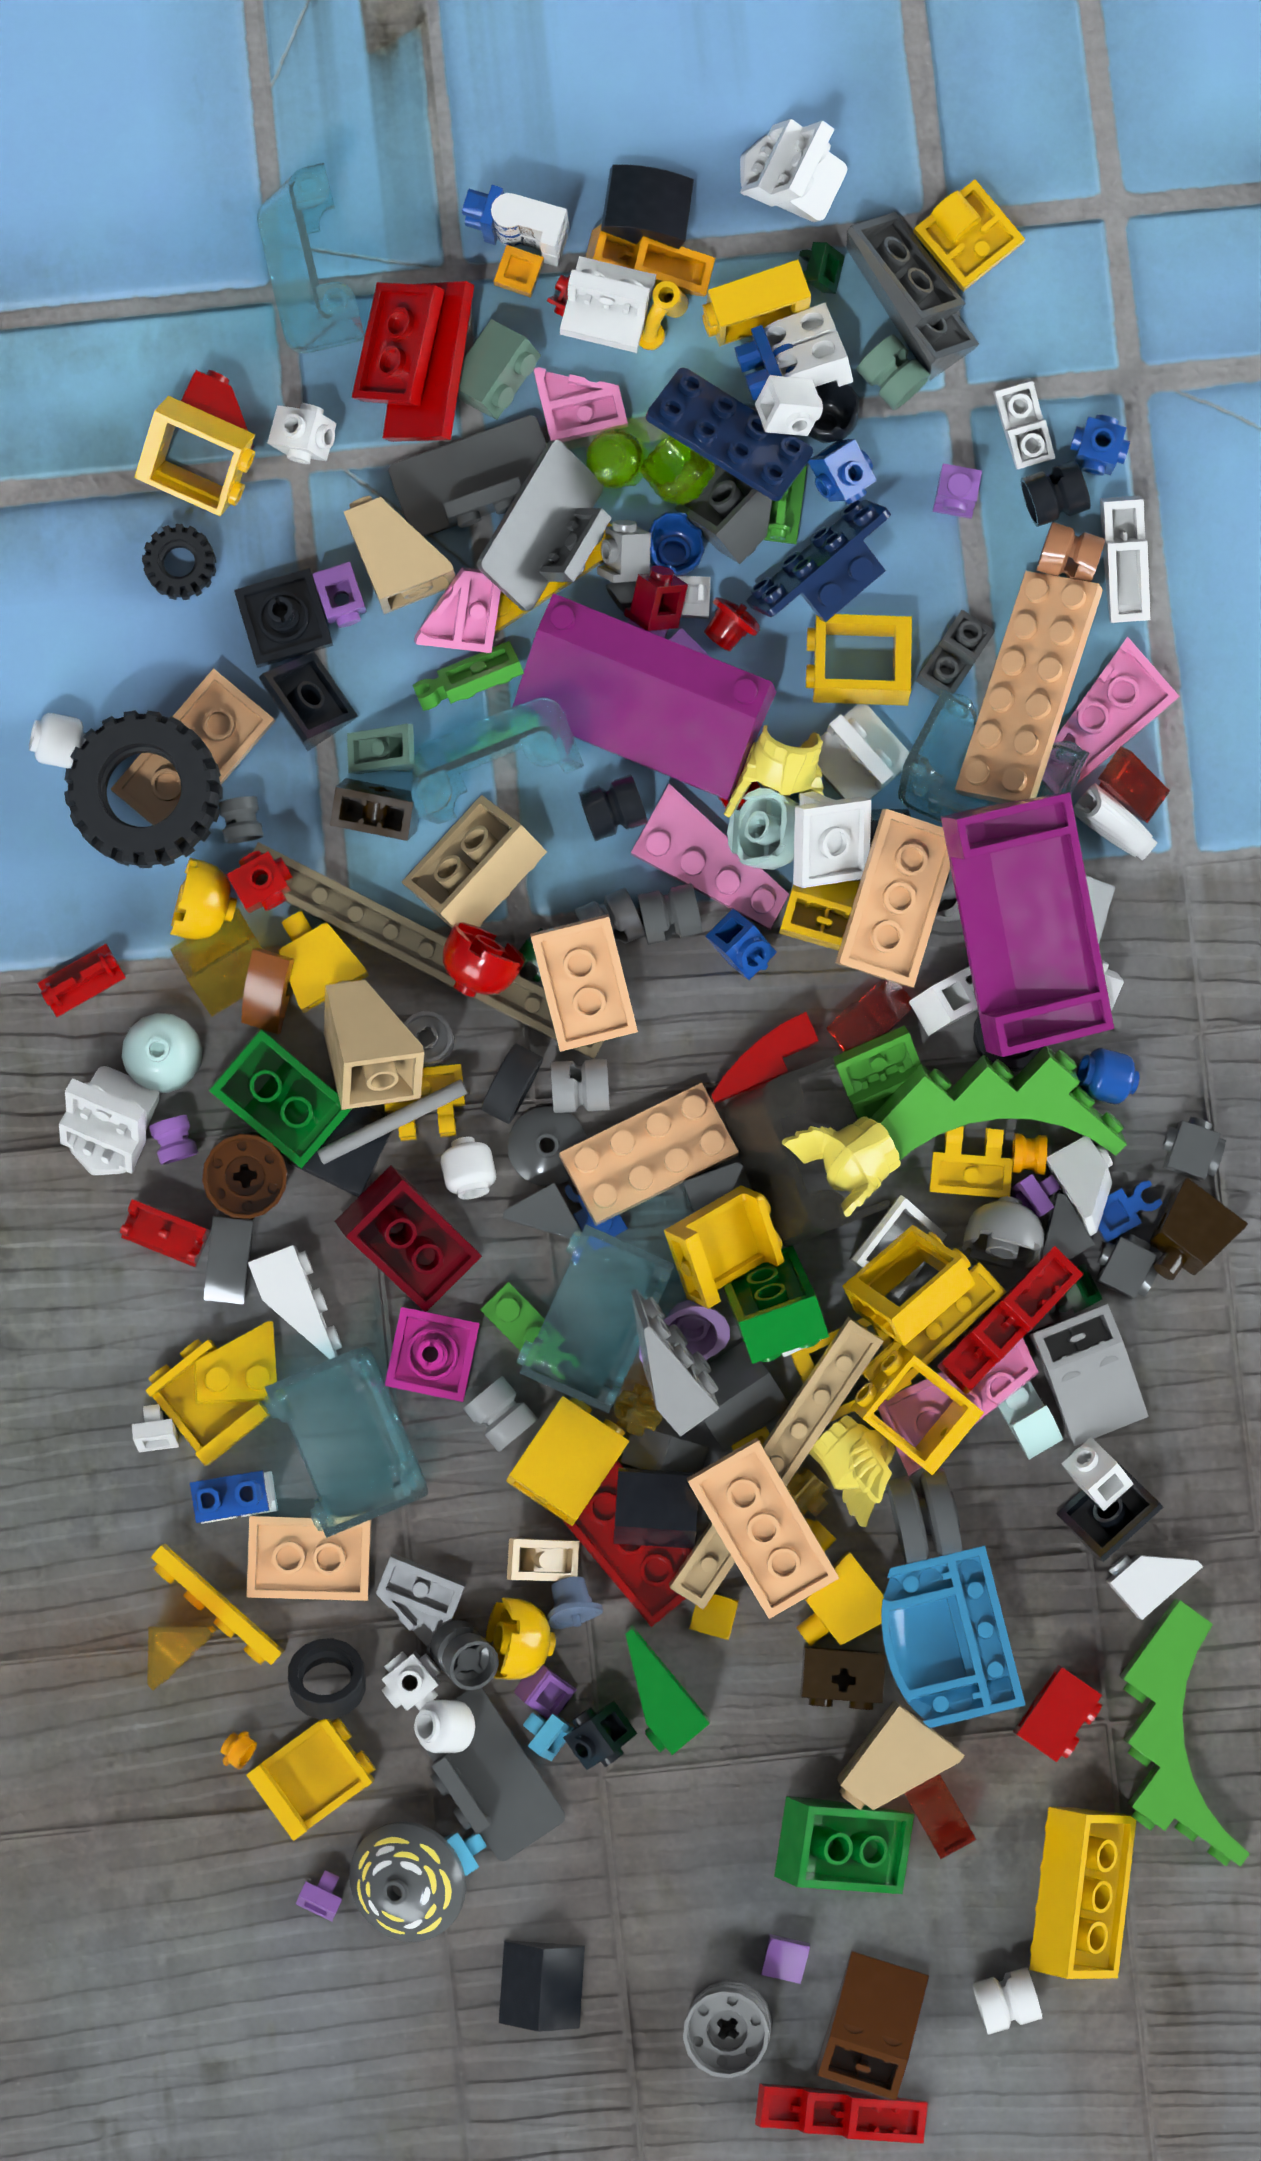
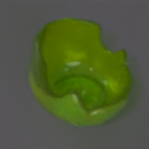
[585,429,649,489]

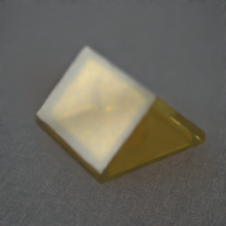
[170,908,263,1017]
[147,1622,219,1691]

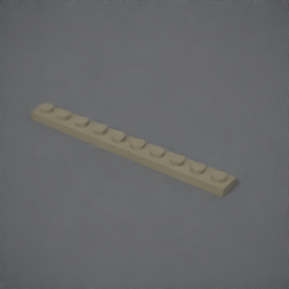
[253,842,605,1059]

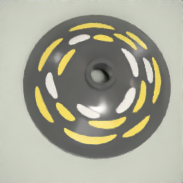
[349,1822,466,1942]

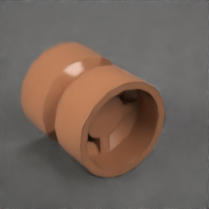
[1036,522,1105,582]

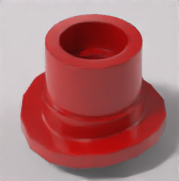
[704,597,760,651]

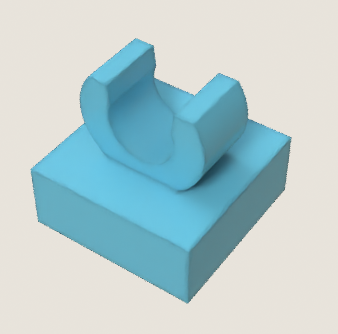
[523,1712,574,1761]
[444,1832,487,1876]

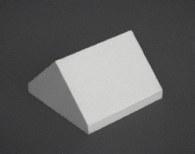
[849,1195,947,1298]

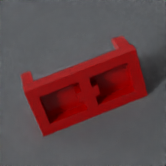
[120,1199,211,1267]

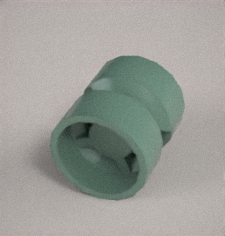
[856,334,931,411]

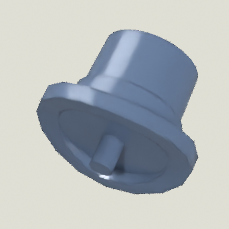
[547,1577,603,1629]

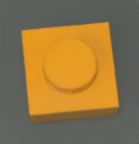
[494,245,544,298]

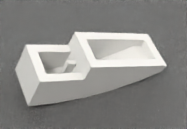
[1100,496,1151,623]

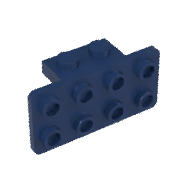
[645,368,813,501]
[746,500,891,622]

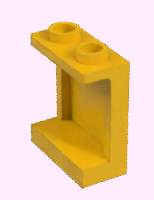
[664,1185,784,1309]
[145,1339,271,1466]
[506,1396,629,1526]
[246,1718,376,1841]

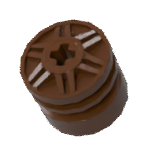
[202,1134,287,1219]

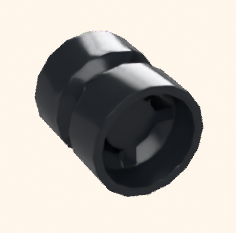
[1020,460,1091,527]
[578,774,648,841]

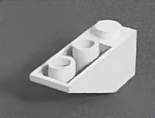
[248,1245,342,1360]

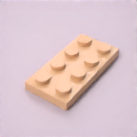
[111,668,275,825]
[835,809,950,987]
[559,1083,739,1226]
[687,1438,839,1619]

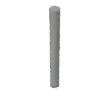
[317,1079,468,1164]

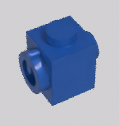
[705,908,777,980]

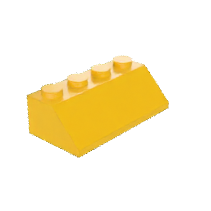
[1029,1807,1137,1979]

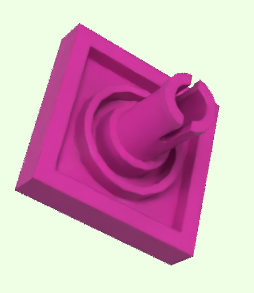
[385,1307,480,1402]

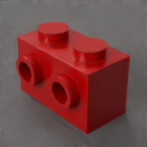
[1013,1665,1103,1762]

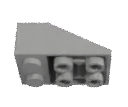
[631,1289,720,1437]
[1028,1304,1149,1446]

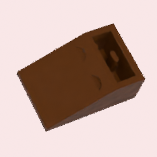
[816,1951,929,2101]

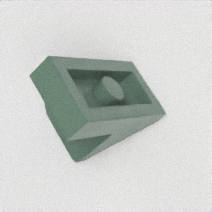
[347,724,415,774]

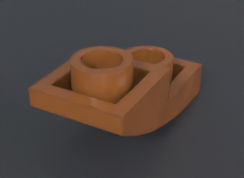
[241,948,295,1034]

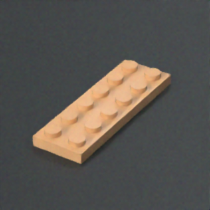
[955,571,1103,803]

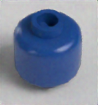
[1077,1048,1140,1105]

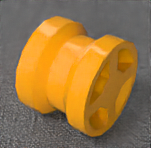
[1011,1133,1047,1175]

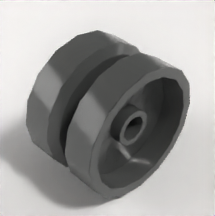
[887,1467,962,1564]

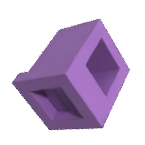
[933,463,982,519]
[312,562,367,628]

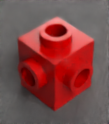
[226,850,293,914]

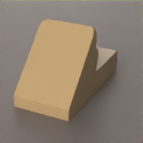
[507,1537,580,1581]

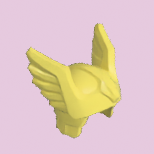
[724,725,824,818]
[782,1117,901,1217]
[809,1415,895,1527]

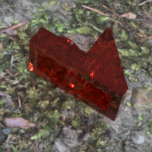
[1098,746,1170,823]
[904,1774,976,1859]

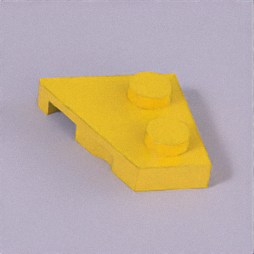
[193,1321,278,1404]

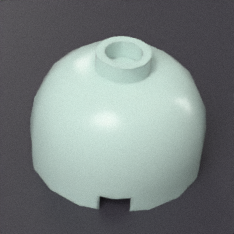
[727,788,798,870]
[122,1013,203,1093]

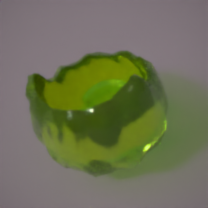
[640,435,715,505]

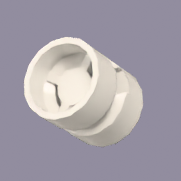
[972,1967,1042,2035]

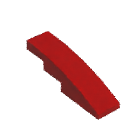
[937,1246,1083,1394]
[755,2083,928,2144]

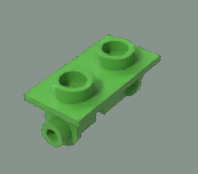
[764,466,807,545]

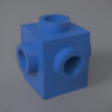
[1070,415,1130,476]
[808,439,877,504]

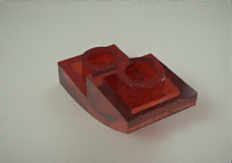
[826,979,912,1052]

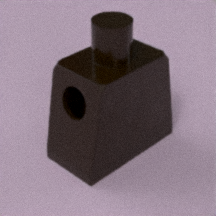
[1150,1177,1248,1280]

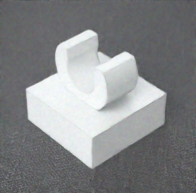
[678,576,711,619]
[132,1404,179,1453]

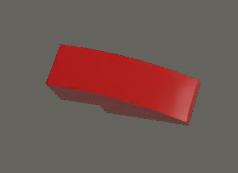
[710,1012,819,1105]

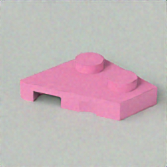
[534,367,628,442]
[414,567,501,653]

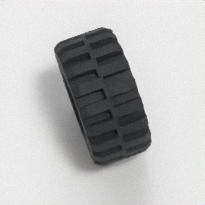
[64,710,223,868]

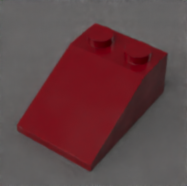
[334,1165,482,1312]

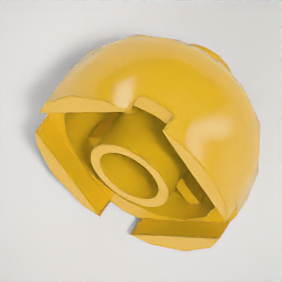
[170,858,237,940]
[485,1597,556,1680]

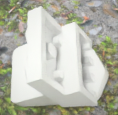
[740,119,847,222]
[59,1066,159,1175]

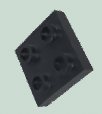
[234,568,333,668]

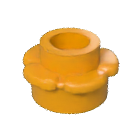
[220,1731,257,1770]

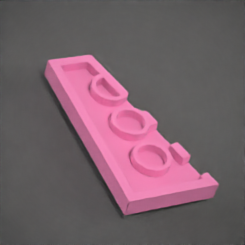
[1042,637,1180,795]
[631,784,789,930]
[878,1338,1039,1477]

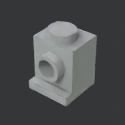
[597,520,651,583]

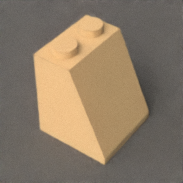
[344,496,455,614]
[324,980,424,1110]
[837,1700,965,1810]

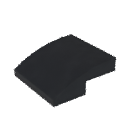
[601,165,694,249]
[288,1088,394,1197]

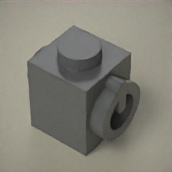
[1162,1117,1226,1181]
[1095,1234,1158,1299]

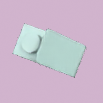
[998,1381,1063,1460]

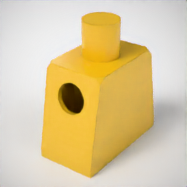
[278,911,370,1013]
[796,1551,884,1647]

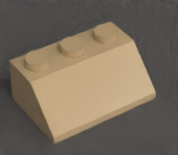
[401,795,547,928]

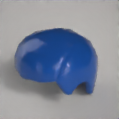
[648,512,705,577]

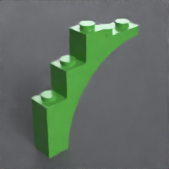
[870,1046,1127,1160]
[1119,1598,1250,1867]

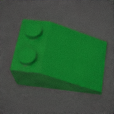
[208,1028,353,1169]
[723,1246,829,1364]
[625,1624,710,1755]
[774,1796,914,1894]

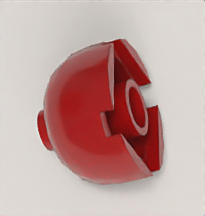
[443,922,526,997]

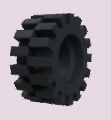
[142,524,216,600]

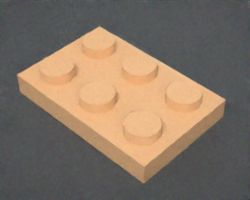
[530,914,638,1052]
[247,1516,371,1601]

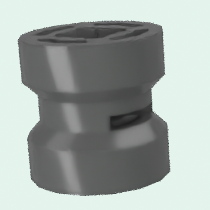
[219,796,264,844]

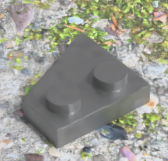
[376,1553,467,1653]

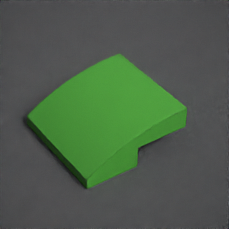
[832,1025,921,1120]

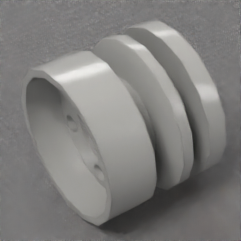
[683,1980,772,2078]

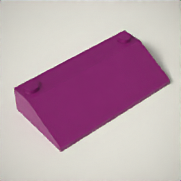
[511,593,776,801]
[941,792,1114,1057]

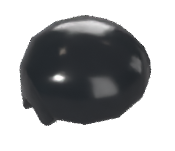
[808,380,860,443]

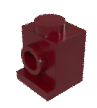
[624,566,688,631]

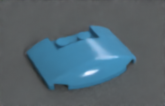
[881,1546,1025,1729]

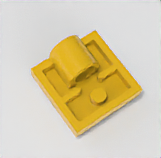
[913,179,1025,292]

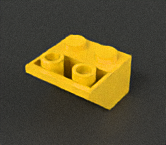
[779,881,860,951]

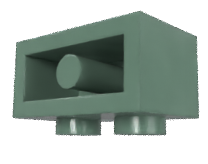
[458,319,541,420]

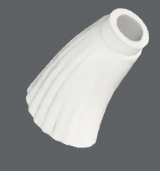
[1073,783,1158,861]

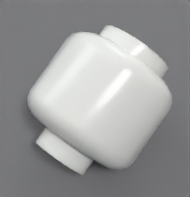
[29,713,86,768]
[440,1137,496,1199]
[414,1700,475,1753]

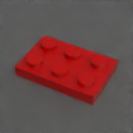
[352,282,445,406]

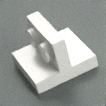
[560,256,656,353]
[818,704,915,799]
[793,792,871,888]

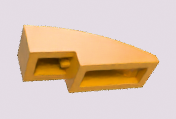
[585,224,715,297]

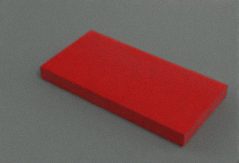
[382,281,474,442]
[562,1460,692,1627]

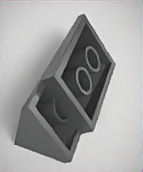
[846,212,979,381]

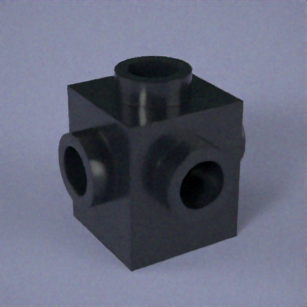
[563,1701,638,1770]

